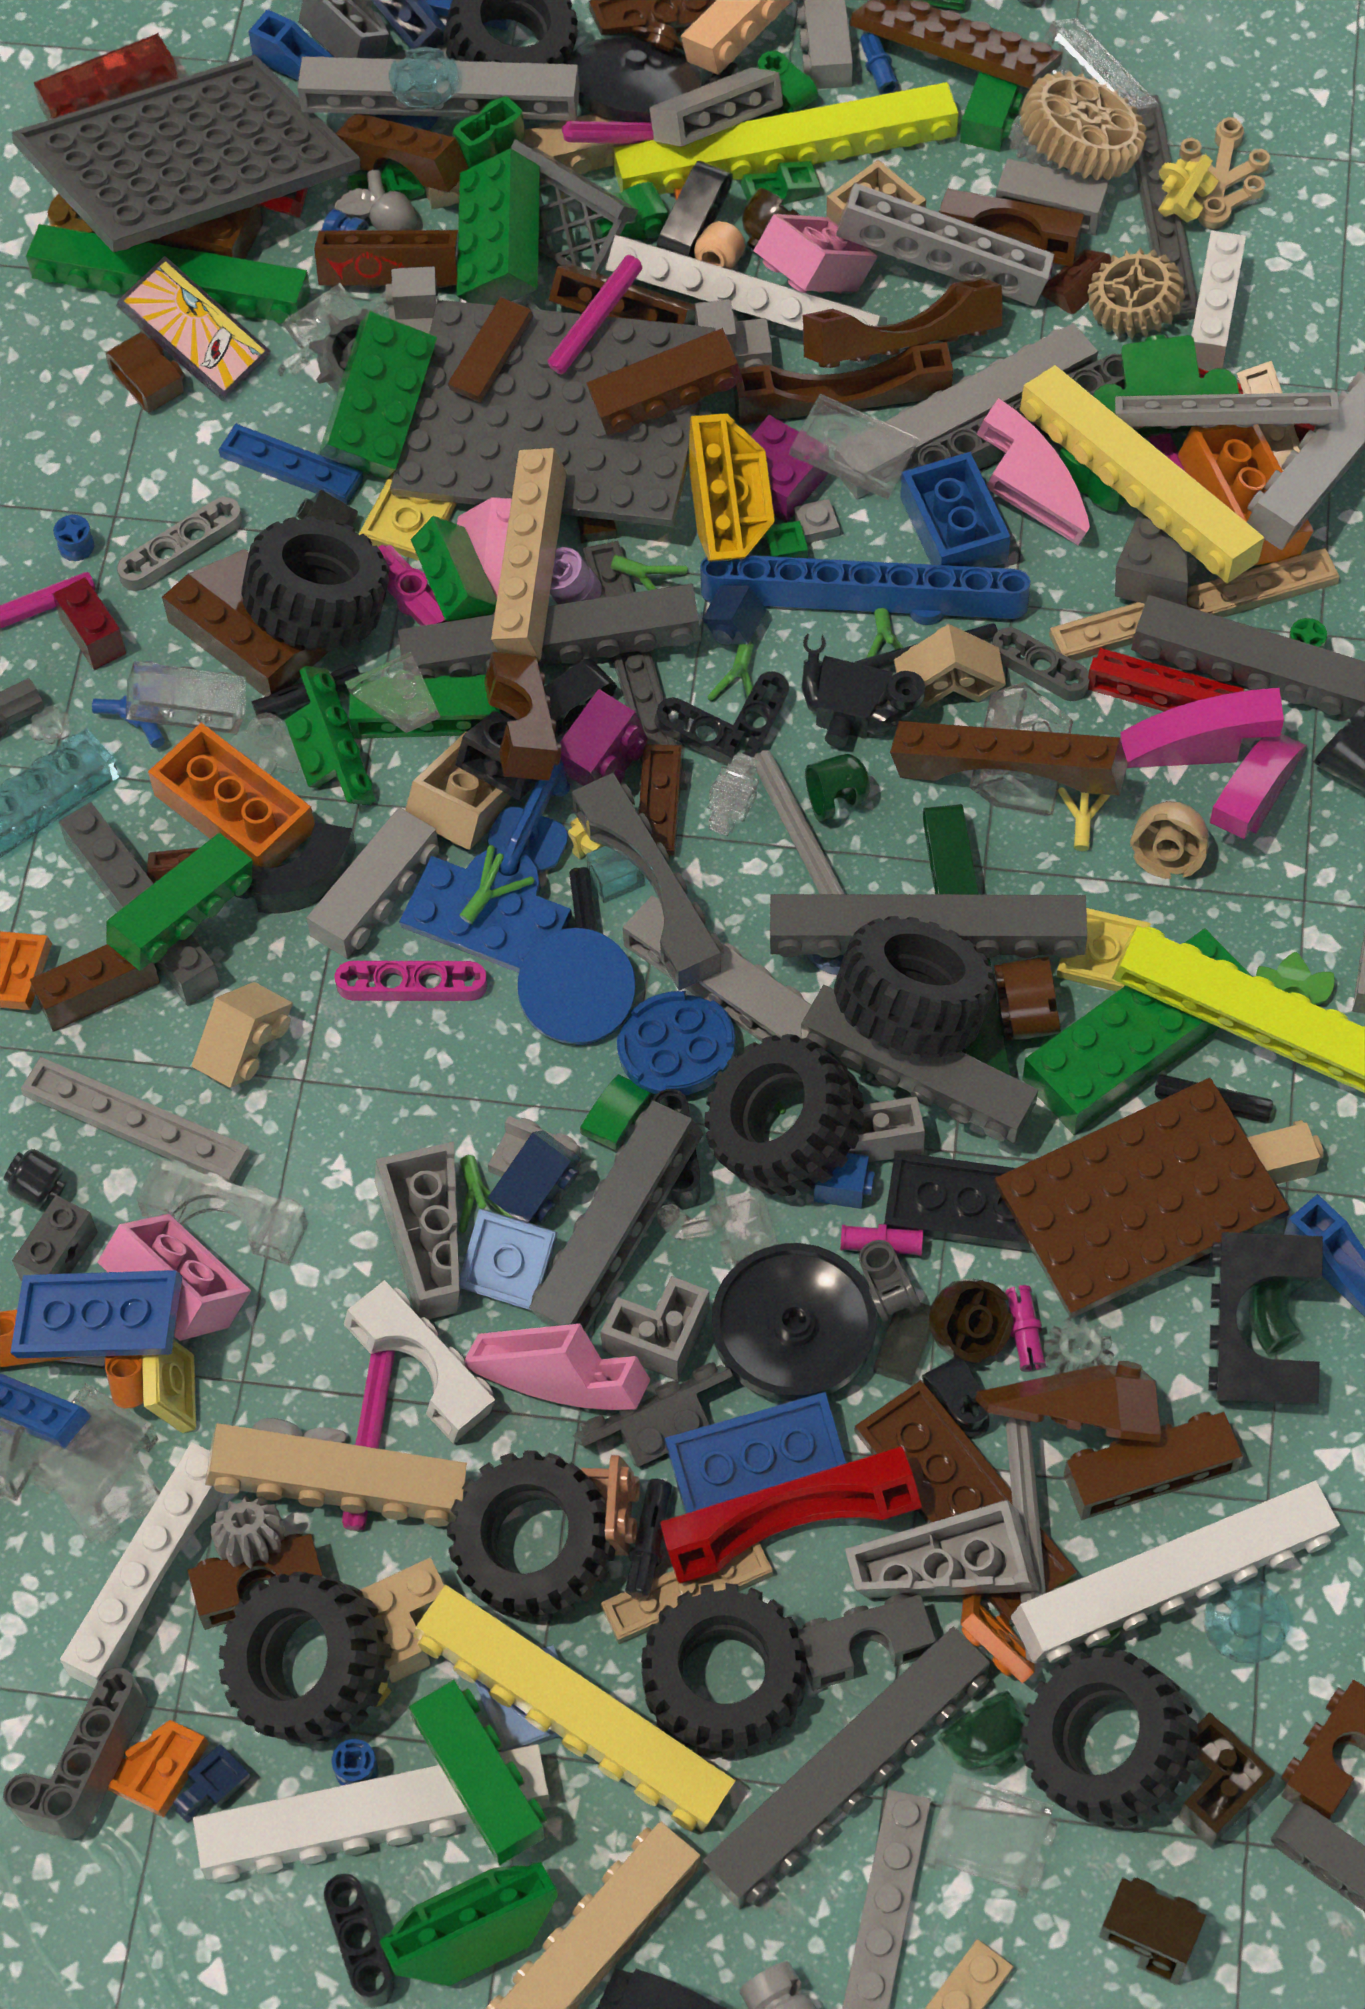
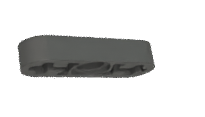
[992,627,1089,701]

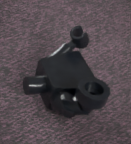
[801,633,926,748]

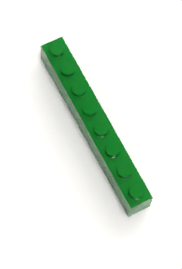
[26,224,311,325]

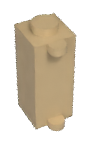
[1247,1120,1323,1185]

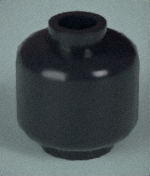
[3,1149,67,1209]

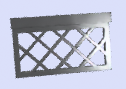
[511,139,639,273]

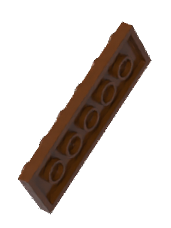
[850,0,1063,89]
[854,1380,1077,1625]

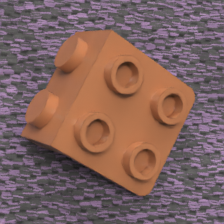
[582,1455,640,1556]

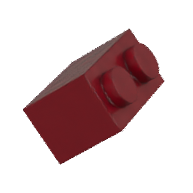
[52,577,127,670]

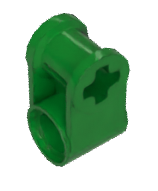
[758,51,818,114]

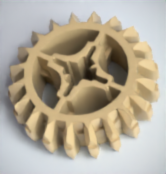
[1088,248,1184,339]

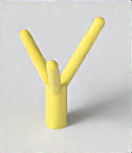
[1058,787,1110,851]

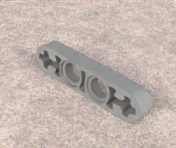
[117,497,242,591]

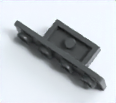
[573,1363,733,1467]

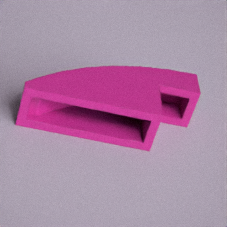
[1120,688,1284,768]
[1210,733,1307,839]

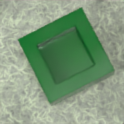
[764,520,808,558]

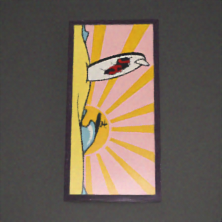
[116,256,271,401]

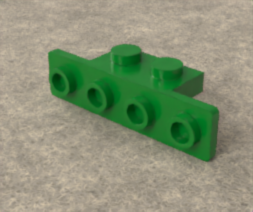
[285,666,376,805]

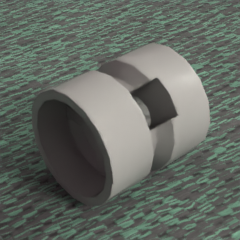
[740,1961,816,2009]

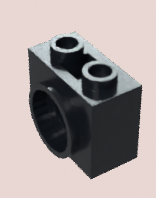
[455,711,538,800]

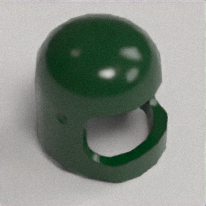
[805,754,870,822]

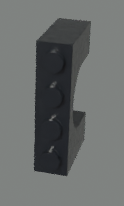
[1208,1232,1323,1406]

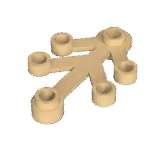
[1179,117,1270,229]

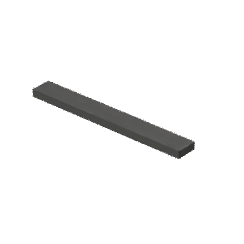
[1126,95,1198,321]
[583,541,688,791]

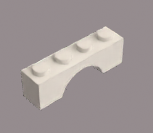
[1192,230,1246,371]
[344,1280,495,1444]

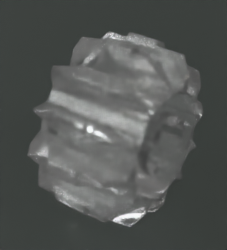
[1043,1316,1114,1375]

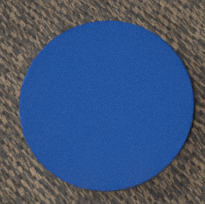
[518,928,635,1045]
[617,991,736,1095]

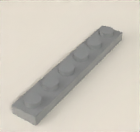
[1115,392,1339,430]
[21,1057,250,1186]
[842,1789,931,2009]

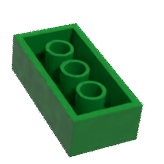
[457,148,540,305]
[318,311,437,480]

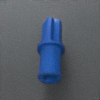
[860,33,899,95]

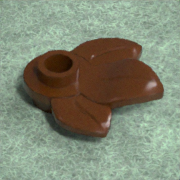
[631,23,685,52]

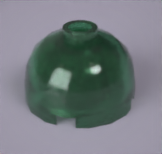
[938,1690,1026,1774]

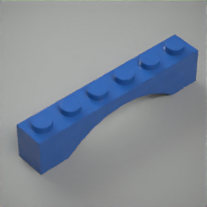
[248,9,440,131]
[1284,1194,1365,1317]

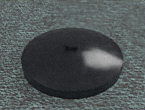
[566,37,702,123]
[712,1243,877,1401]

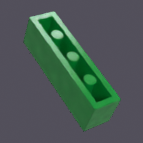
[349,675,503,739]
[106,832,253,971]
[409,1680,547,1866]

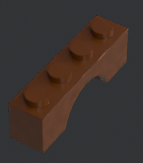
[335,114,469,193]
[939,188,1084,267]
[484,652,561,781]

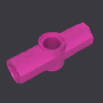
[378,544,450,626]

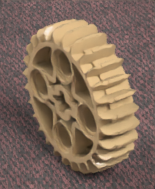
[1020,71,1147,180]

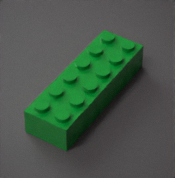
[1022,928,1253,1135]

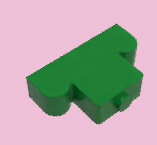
[1093,335,1239,437]

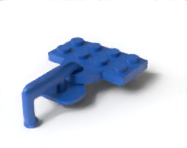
[399,759,573,973]

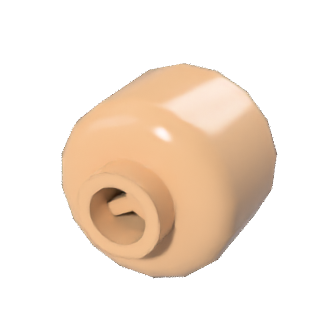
[694,221,745,270]

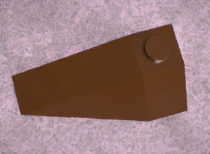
[975,1361,1161,1442]

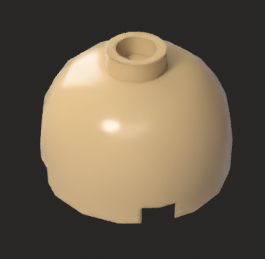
[1130,801,1209,879]

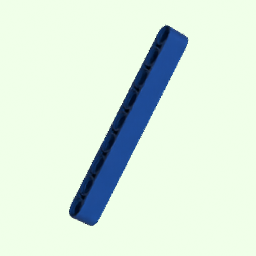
[700,555,1030,619]

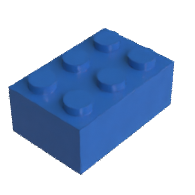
[900,452,1011,568]

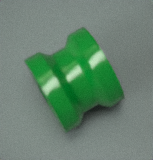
[1289,618,1327,649]

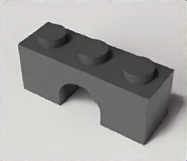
[798,1594,936,1691]

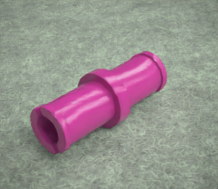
[840,1224,923,1256]
[1005,1285,1046,1372]

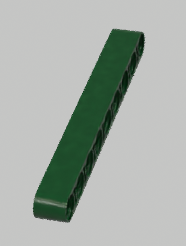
[923,804,1010,1075]

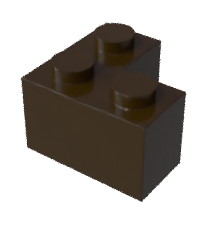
[1178,1712,1276,1848]
[1098,1877,1207,1986]

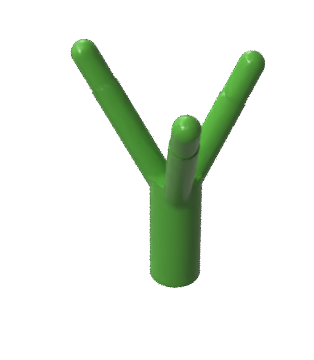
[610,555,688,590]
[866,608,904,658]
[707,642,756,713]
[459,845,535,924]
[459,1155,515,1233]

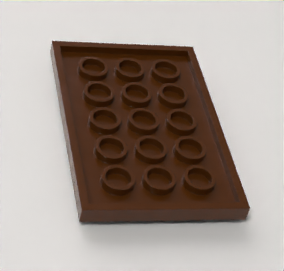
[995,1077,1290,1319]

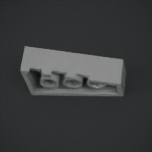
[375,1141,459,1319]
[845,1500,1040,1598]

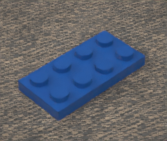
[10,1270,183,1358]
[664,1392,846,1514]

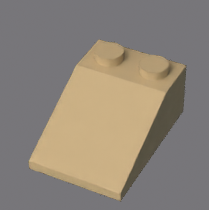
[405,731,512,850]

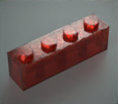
[33,33,178,120]

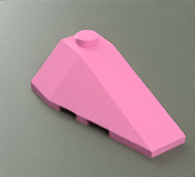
[457,497,512,615]

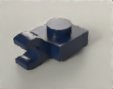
[173,1743,250,1823]

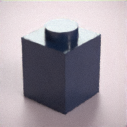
[702,585,766,645]

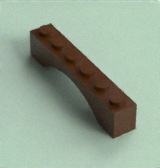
[803,278,1002,368]
[734,342,953,424]
[890,721,1128,796]

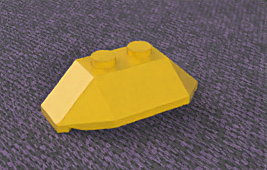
[689,413,775,562]

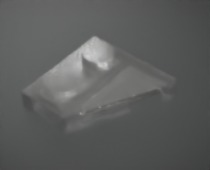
[345,651,441,733]

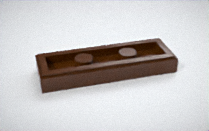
[447,297,533,403]
[639,744,683,856]

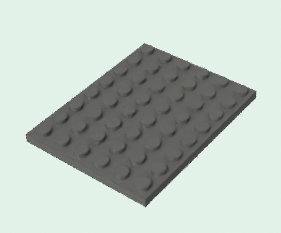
[12,55,360,253]
[390,300,716,527]

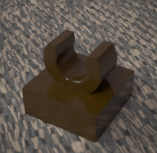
[576,516,617,543]

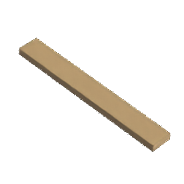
[1049,548,1340,661]

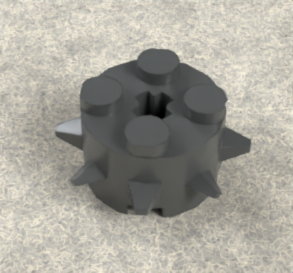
[309,308,368,392]

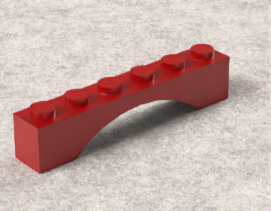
[660,1446,922,1584]

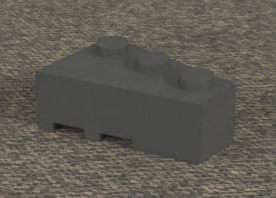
[298,0,389,59]
[1115,511,1188,606]

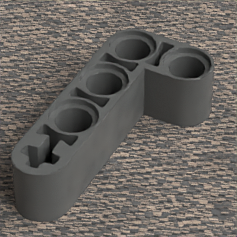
[3,1668,148,1839]

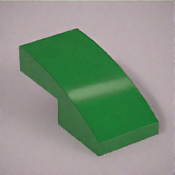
[741,161,821,205]
[347,164,425,200]
[580,1074,653,1150]

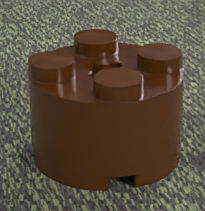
[994,956,1061,1041]

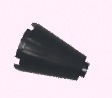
[1313,705,1365,792]

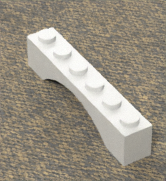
[60,1442,224,1688]

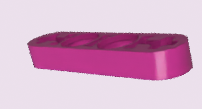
[334,961,488,1001]

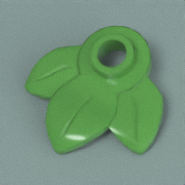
[1256,952,1335,1005]

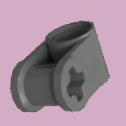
[859,1240,921,1322]

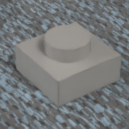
[794,499,839,544]

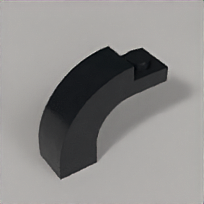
[235,822,356,914]
[596,1968,726,2009]

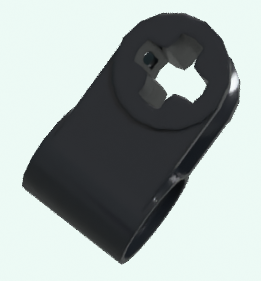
[922,1357,990,1439]

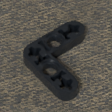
[654,671,789,769]

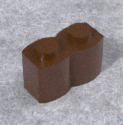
[106,332,185,413]

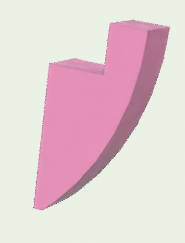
[976,398,1090,546]
[464,1324,651,1410]

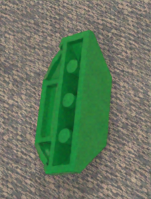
[379,1862,558,1986]

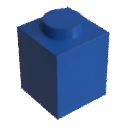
[814,1153,875,1209]

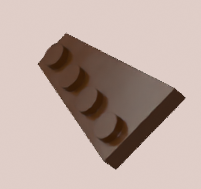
[588,0,716,36]

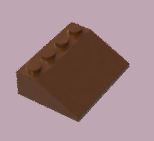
[162,549,329,697]

